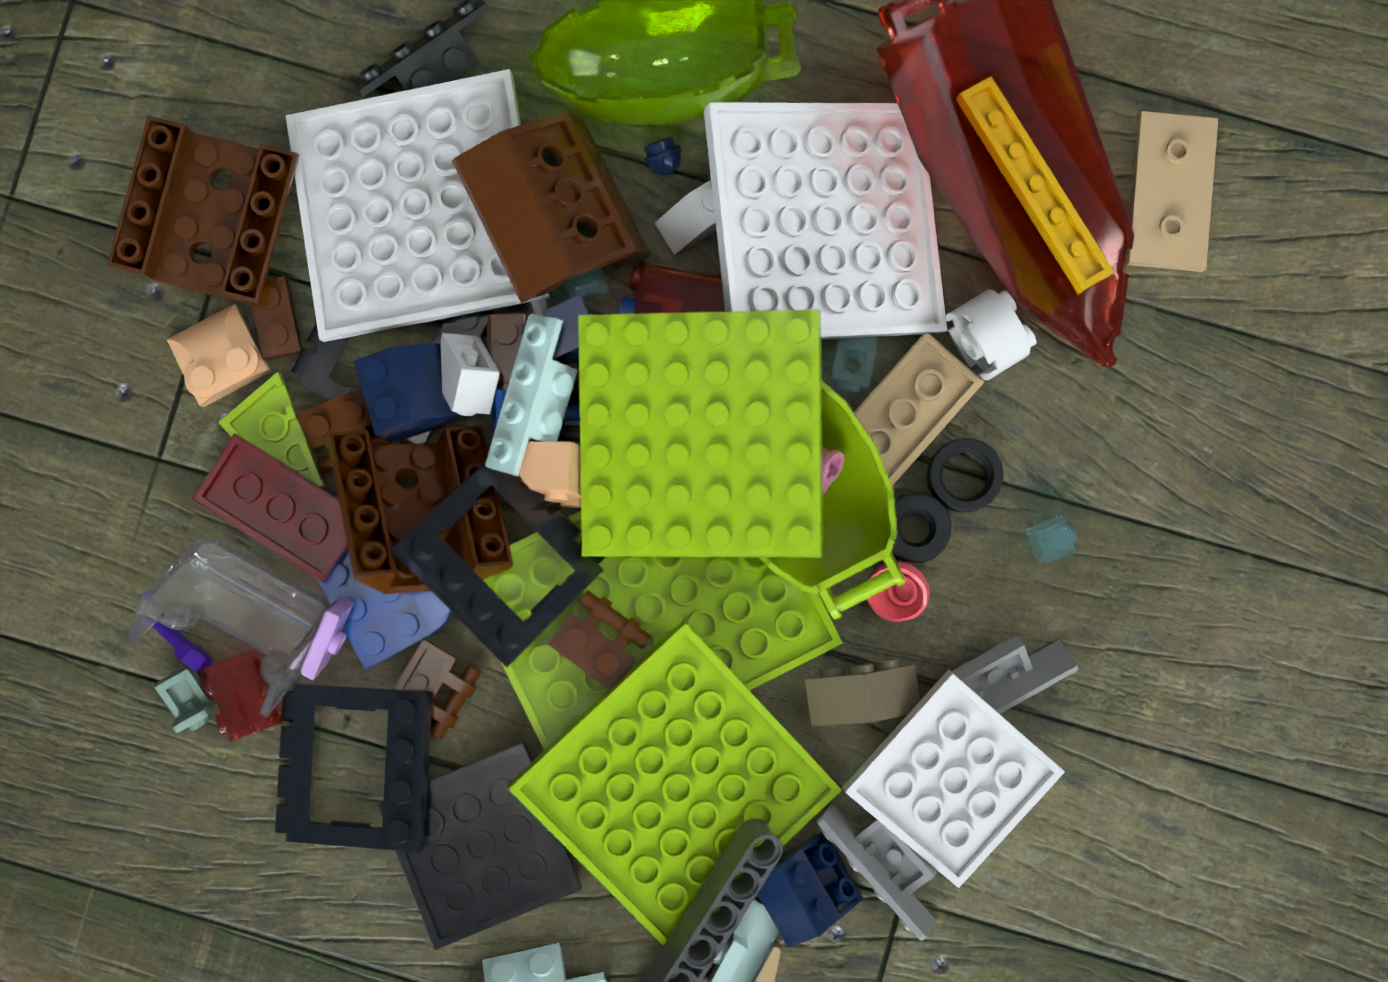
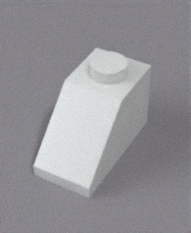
[655,180,717,256]
[441,333,500,416]

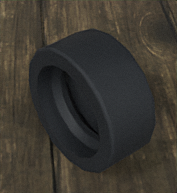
[926,438,1004,513]

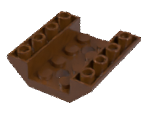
[452,111,650,303]
[107,116,300,304]
[327,426,514,594]

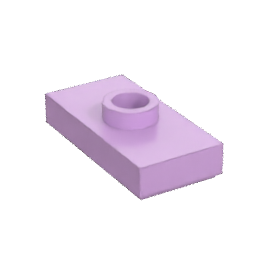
[301,596,354,680]

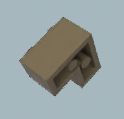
[805,659,920,726]

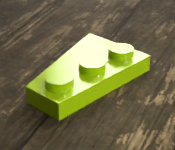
[219,372,326,488]

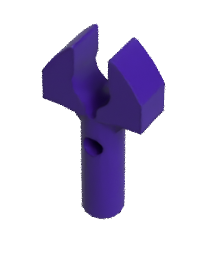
[152,615,213,673]

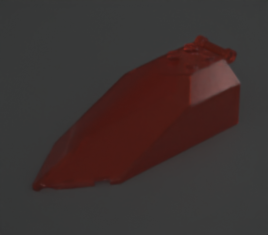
[877,0,1134,367]

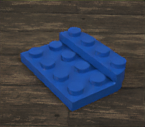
[318,549,452,670]

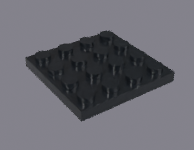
[377,742,582,950]

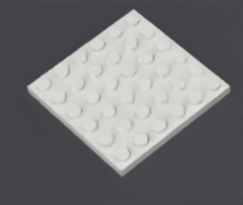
[286,69,550,342]
[703,102,947,339]

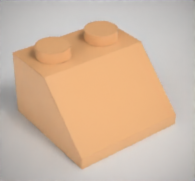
[518,442,581,508]

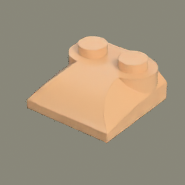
[167,304,271,408]

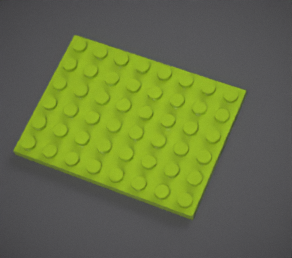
[483,511,843,750]

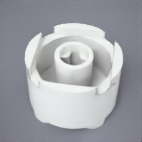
[946,289,1036,381]

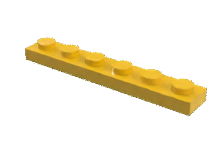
[956,76,1114,294]

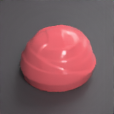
[867,560,930,622]

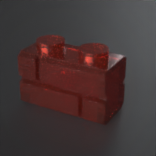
[203,650,282,742]

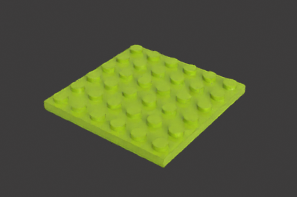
[578,310,823,557]
[507,620,842,946]

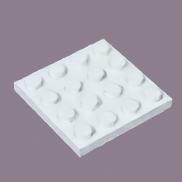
[842,670,1065,888]

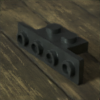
[355,0,491,97]

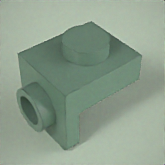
[154,665,217,733]

